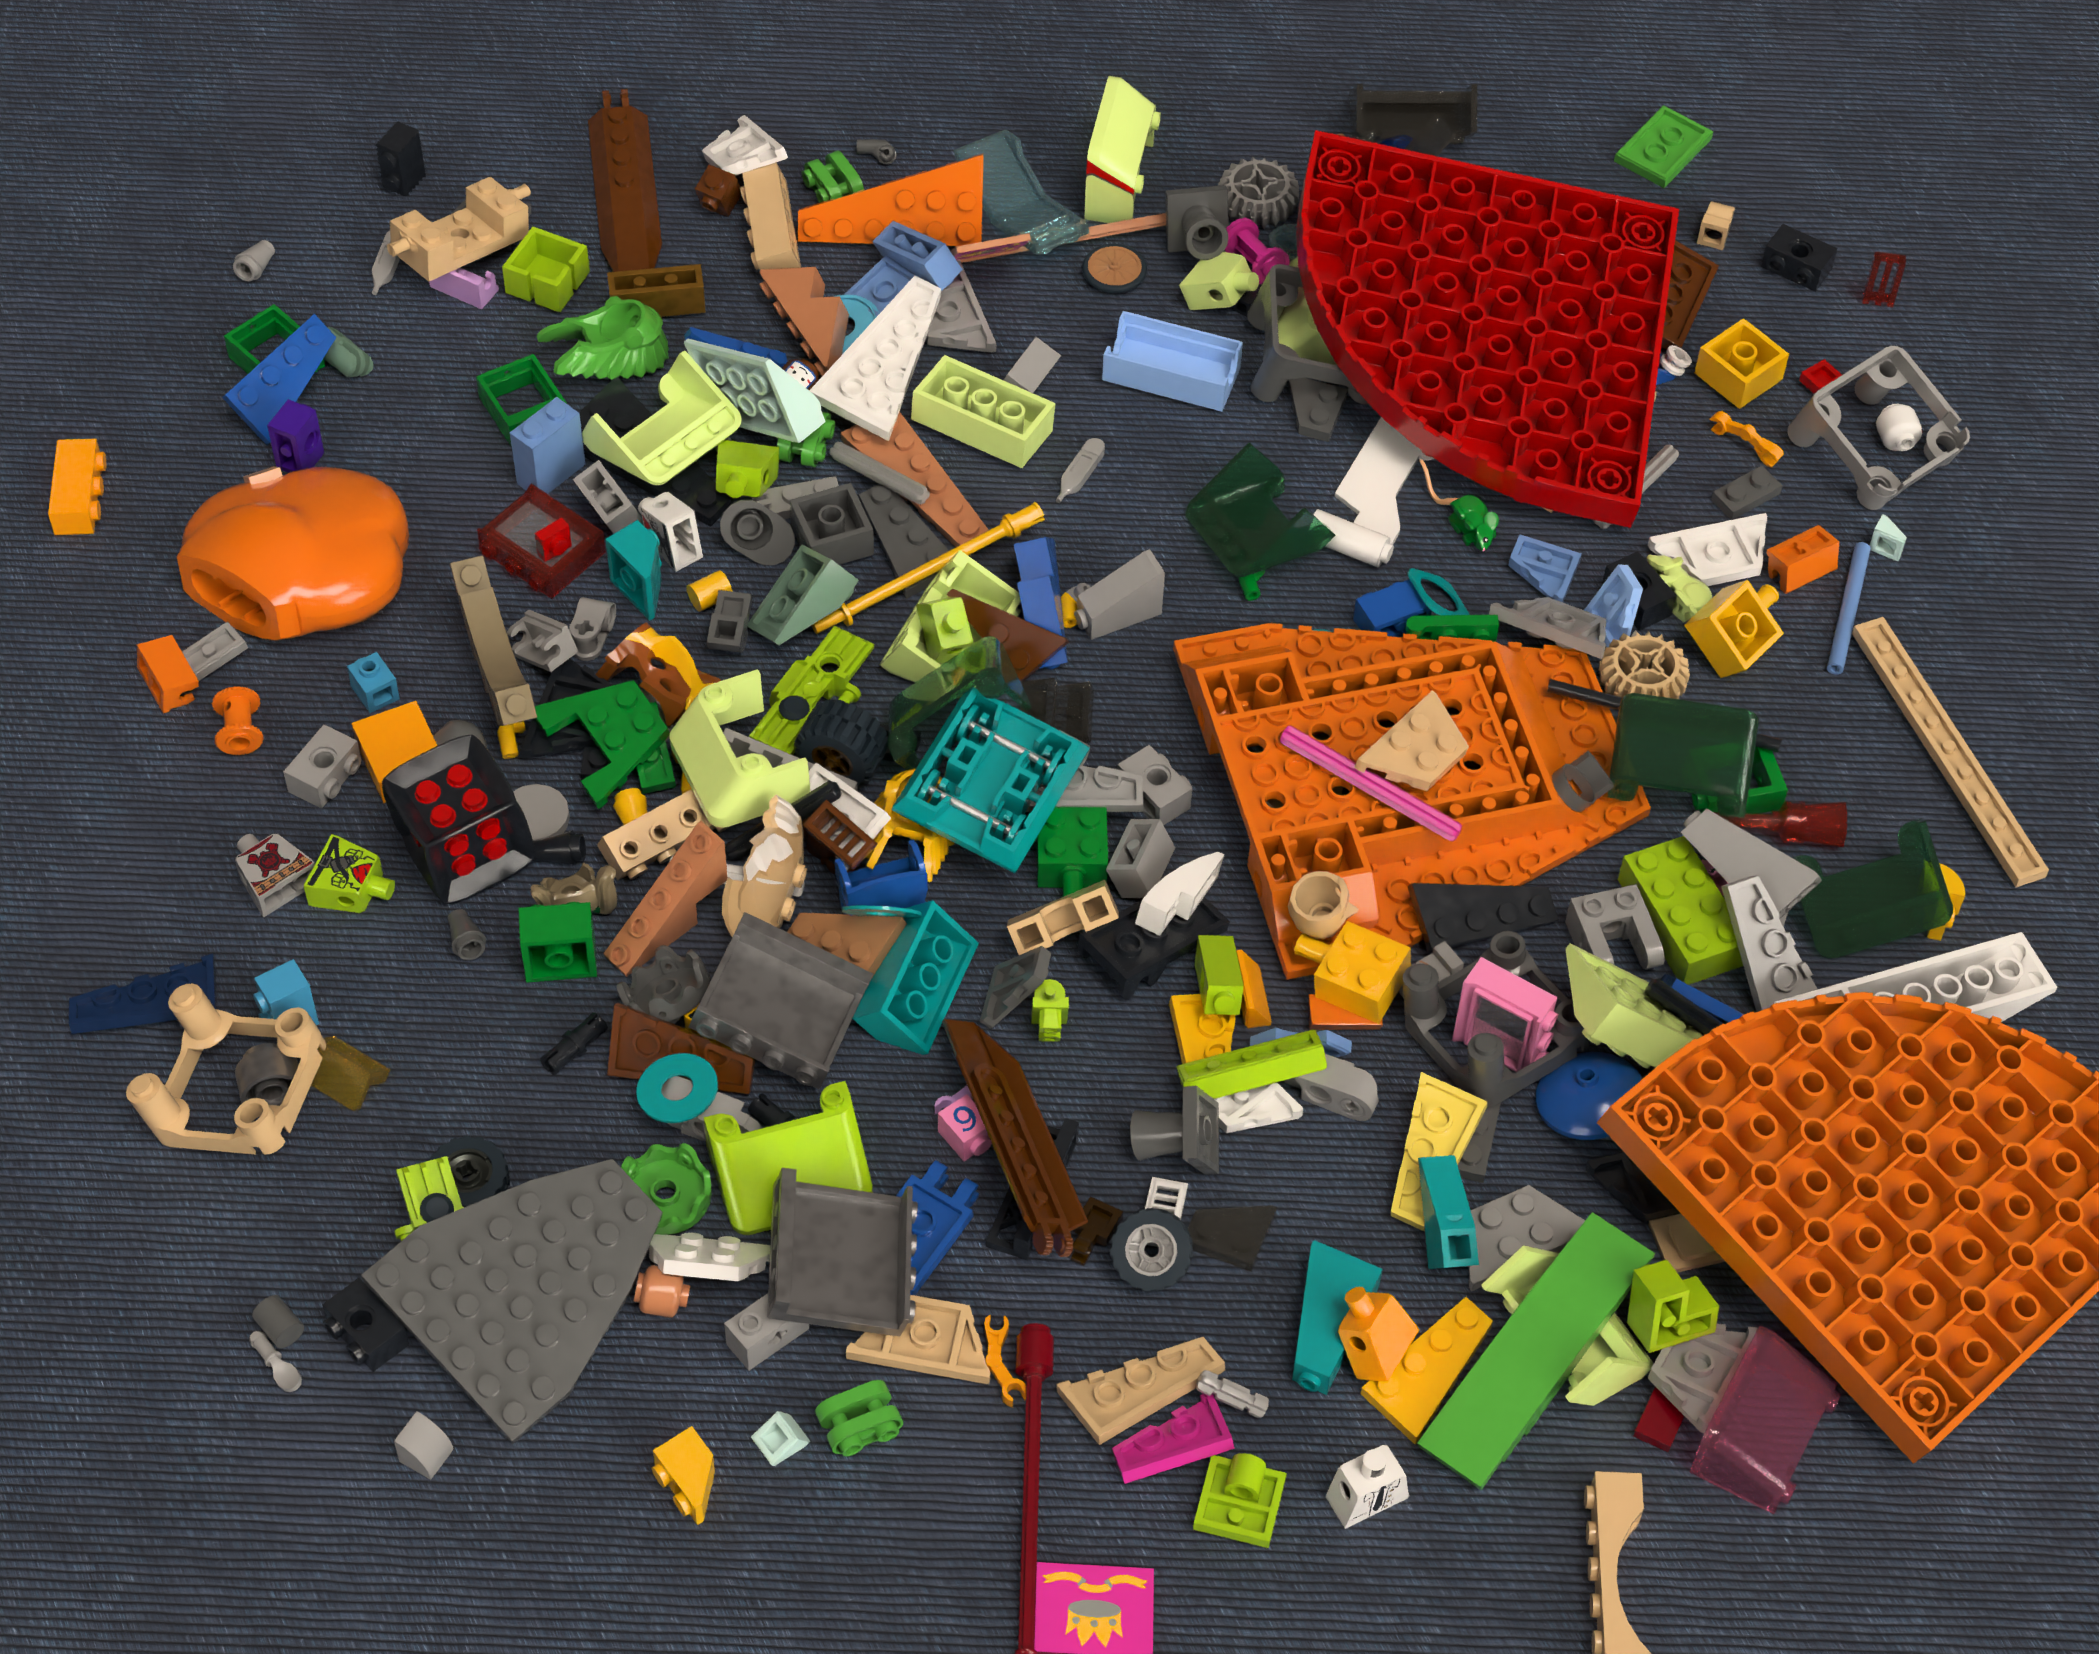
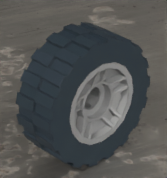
[1110,1208,1193,1292]

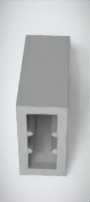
[1074,549,1165,640]

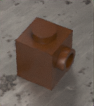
[695,164,742,217]

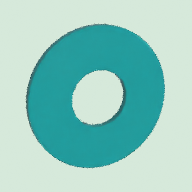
[842,905,922,919]
[636,1053,718,1123]

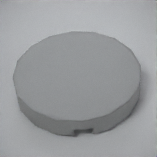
[513,784,570,841]

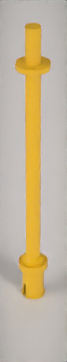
[811,502,1045,634]

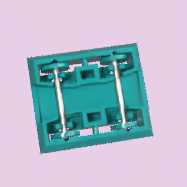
[892,686,1090,873]

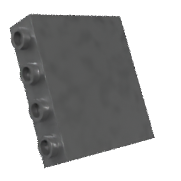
[688,912,873,1089]
[767,1167,918,1337]

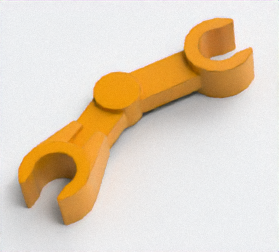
[1709,411,1784,468]
[984,1315,1026,1407]

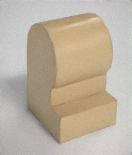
[1697,201,1735,250]

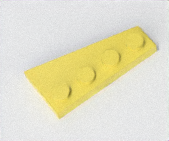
[1391,1072,1487,1231]

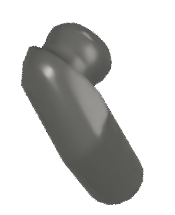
[857,139,897,164]

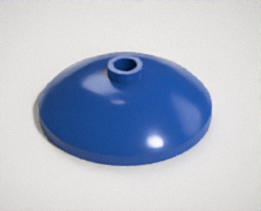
[1536,1052,1642,1140]

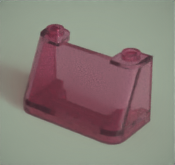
[1690,1325,1841,1514]

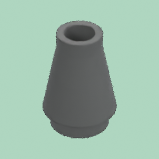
[447,909,486,960]

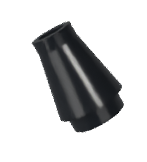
[533,830,586,865]

